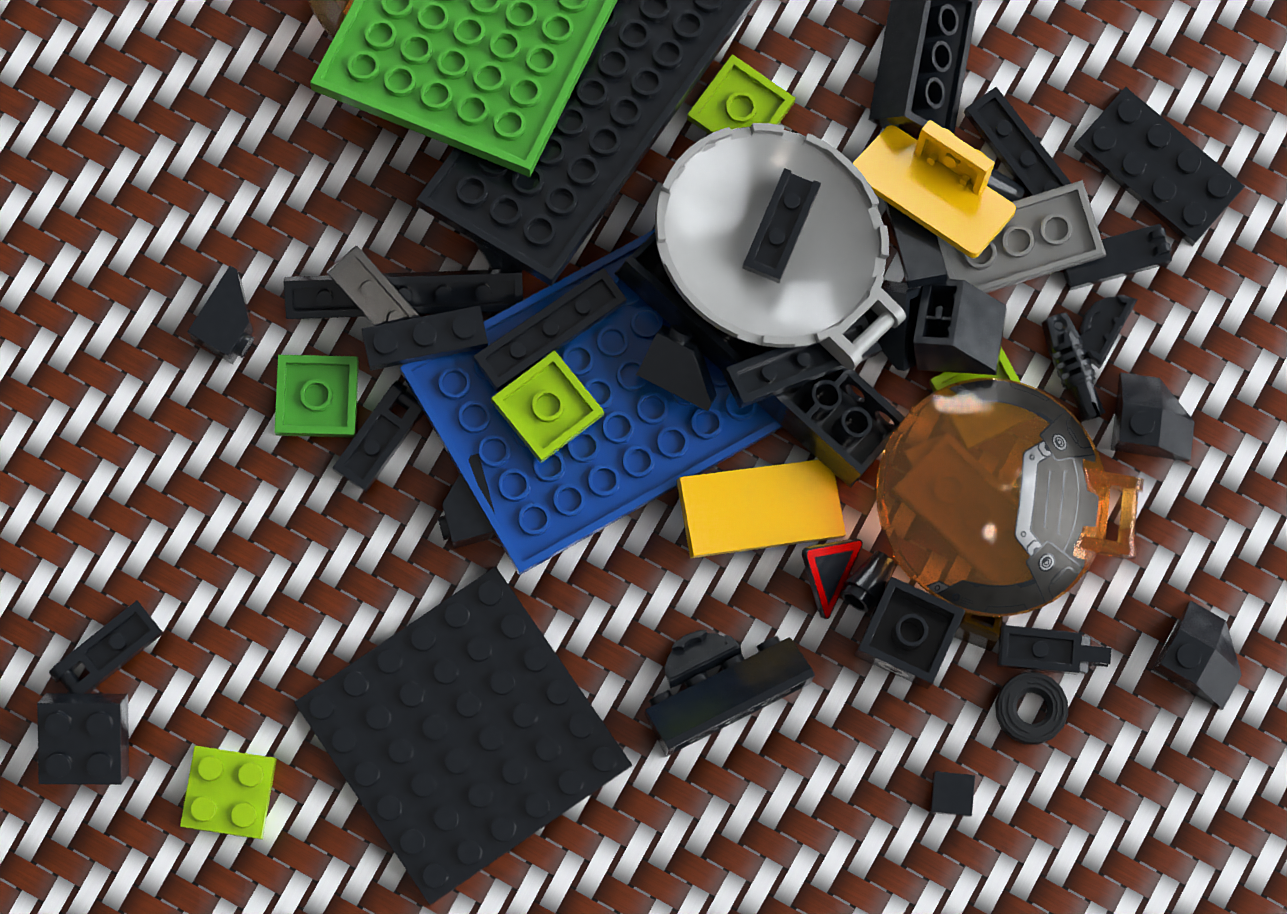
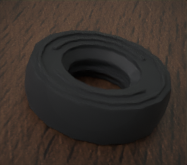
[995,672,1068,745]

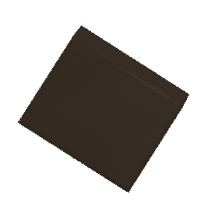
[954,608,1003,651]

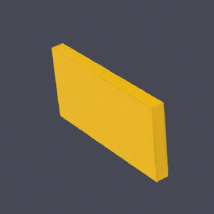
[676,460,846,558]

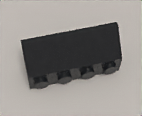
[868,0,978,138]
[644,636,815,757]

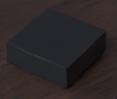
[930,771,975,817]

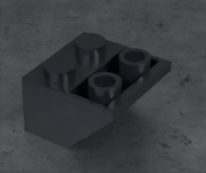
[913,279,1007,375]

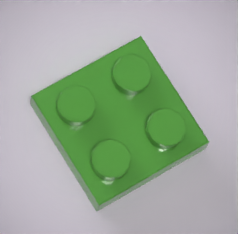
[274,355,359,438]

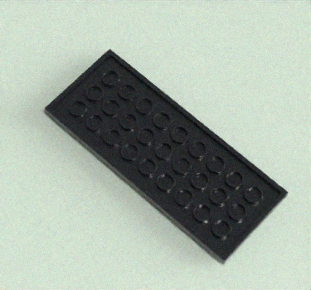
[416,0,756,287]

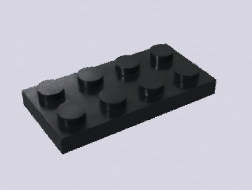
[1074,87,1245,246]

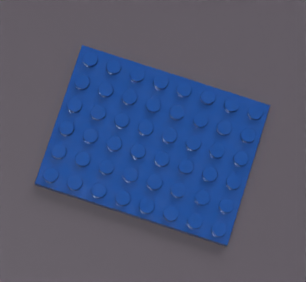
[400,229,783,575]

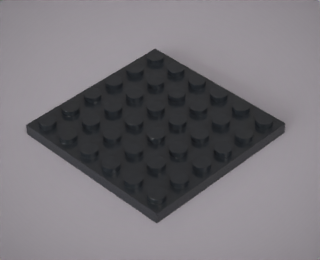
[294,566,632,905]

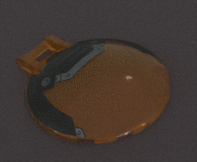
[876,378,1144,617]

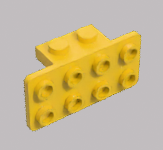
[853,120,1016,258]

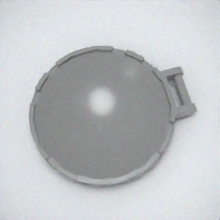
[655,123,906,370]

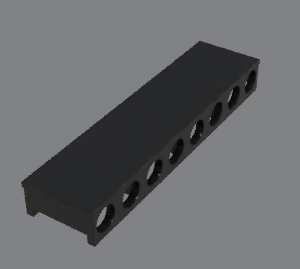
[614,232,909,488]

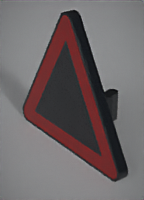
[802,538,863,619]

